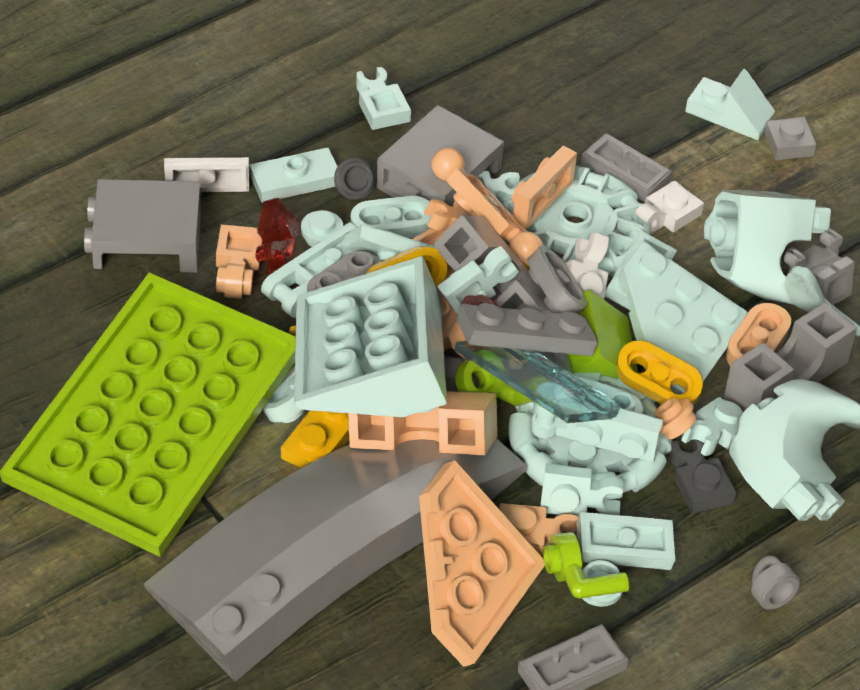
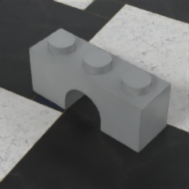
[432,214,553,313]
[724,302,857,412]

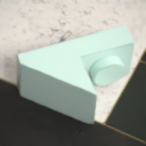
[685,69,775,140]

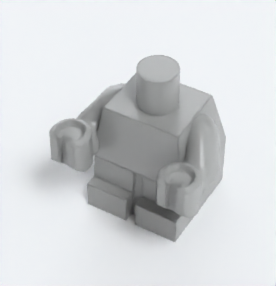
[783,228,854,305]

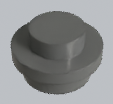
[334,158,376,200]

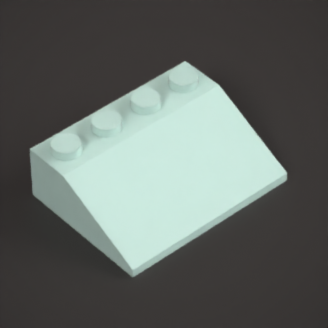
[294,256,447,417]

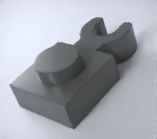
[669,439,736,514]

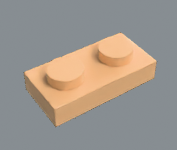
[512,146,577,230]

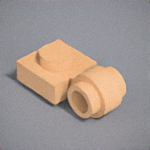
[216,224,264,299]

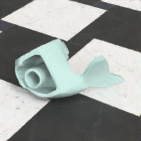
[704,190,860,337]
[729,379,860,521]

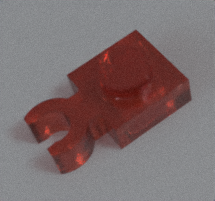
[255,198,299,276]

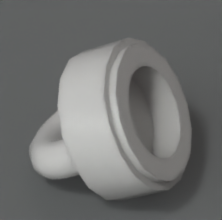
[751,555,800,610]

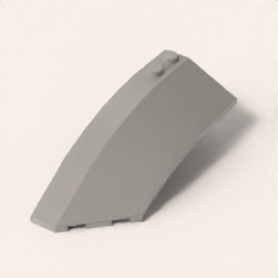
[143,439,527,682]

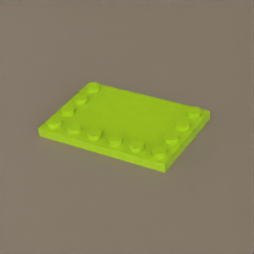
[0,272,296,557]

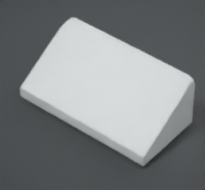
[164,157,249,192]

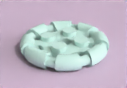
[502,166,650,276]
[508,373,672,500]

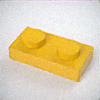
[281,410,349,468]

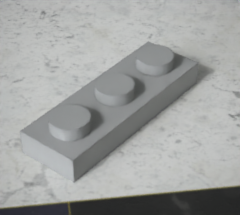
[456,303,598,356]

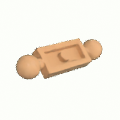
[431,147,543,265]

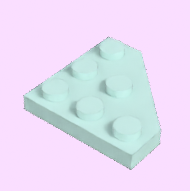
[618,241,748,394]

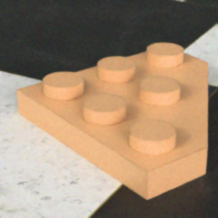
[419,460,545,667]

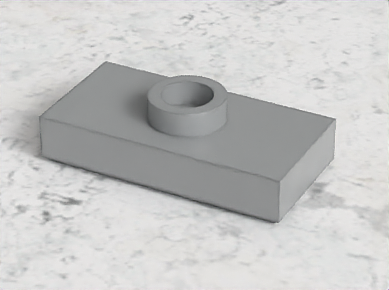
[580,133,672,202]
[518,624,628,690]

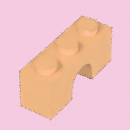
[348,391,497,455]

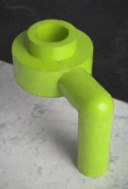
[455,356,547,406]
[543,532,629,599]

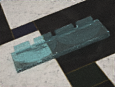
[454,341,620,423]

